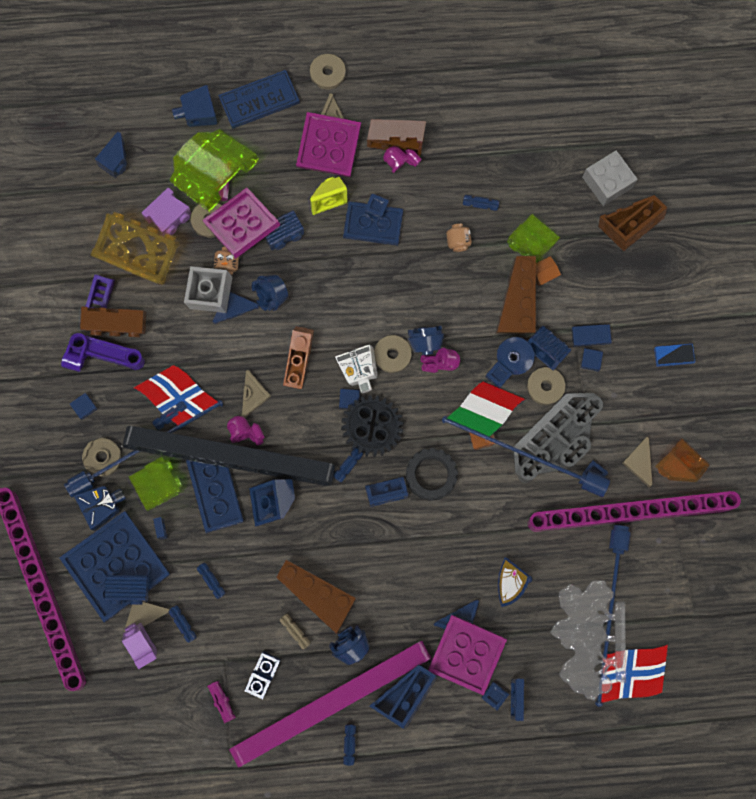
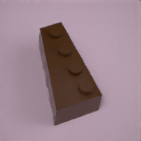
[495,256,536,334]
[276,560,356,634]

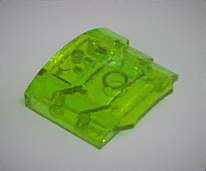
[170,129,259,212]

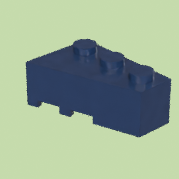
[369,665,437,730]

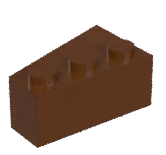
[598,195,667,251]

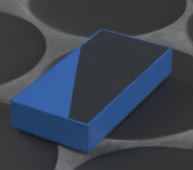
[654,344,695,367]

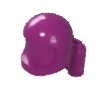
[383,146,422,173]
[420,348,460,373]
[227,416,265,445]

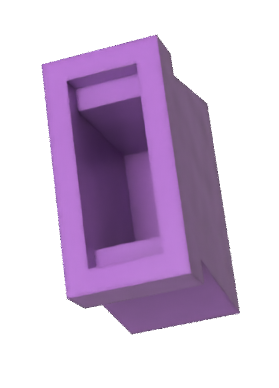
[142,188,191,238]
[122,623,157,669]

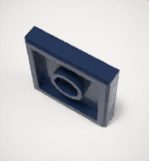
[511,679,524,721]

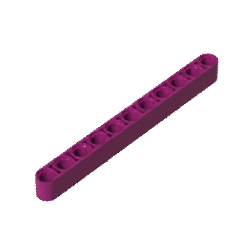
[0,487,86,691]
[527,491,741,532]
[229,641,431,768]

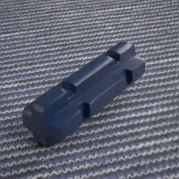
[463,195,499,211]
[152,401,187,430]
[334,448,363,482]
[197,563,226,599]
[168,606,197,643]
[343,724,356,766]

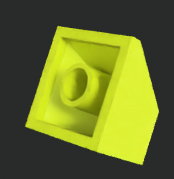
[310,177,347,215]

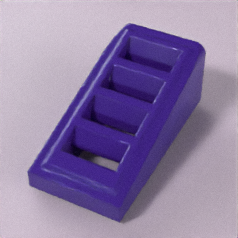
[85,275,115,308]

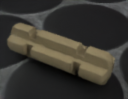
[280,614,311,649]

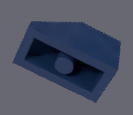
[95,132,127,178]

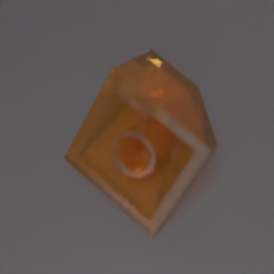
[655,439,710,482]

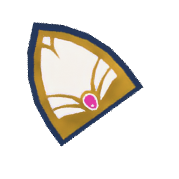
[498,557,532,607]

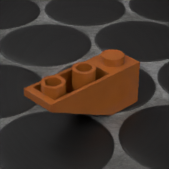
[283,326,314,389]

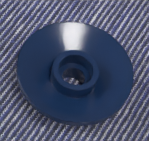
[497,337,535,375]

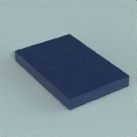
[343,201,403,246]

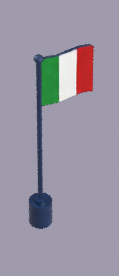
[442,381,610,498]

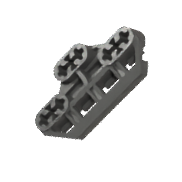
[512,393,603,483]

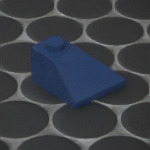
[249,479,295,527]

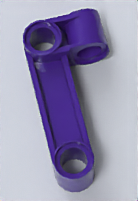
[61,333,145,372]

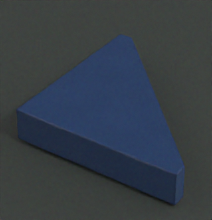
[212,292,259,324]
[434,600,479,629]

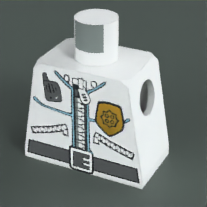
[335,345,377,393]

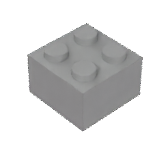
[582,150,638,206]
[184,266,232,313]

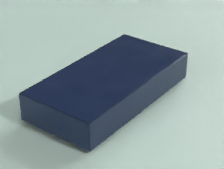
[571,324,612,347]

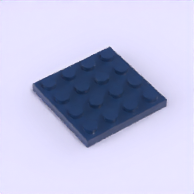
[59,511,171,622]

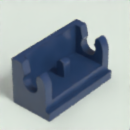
[365,477,408,507]

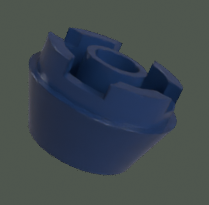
[252,275,288,311]
[407,326,444,355]
[329,625,370,665]

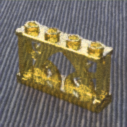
[91,212,180,285]

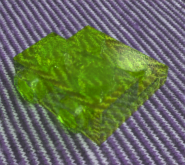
[507,214,560,263]
[129,457,183,511]

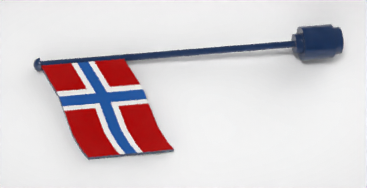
[64,365,223,498]
[595,525,668,707]

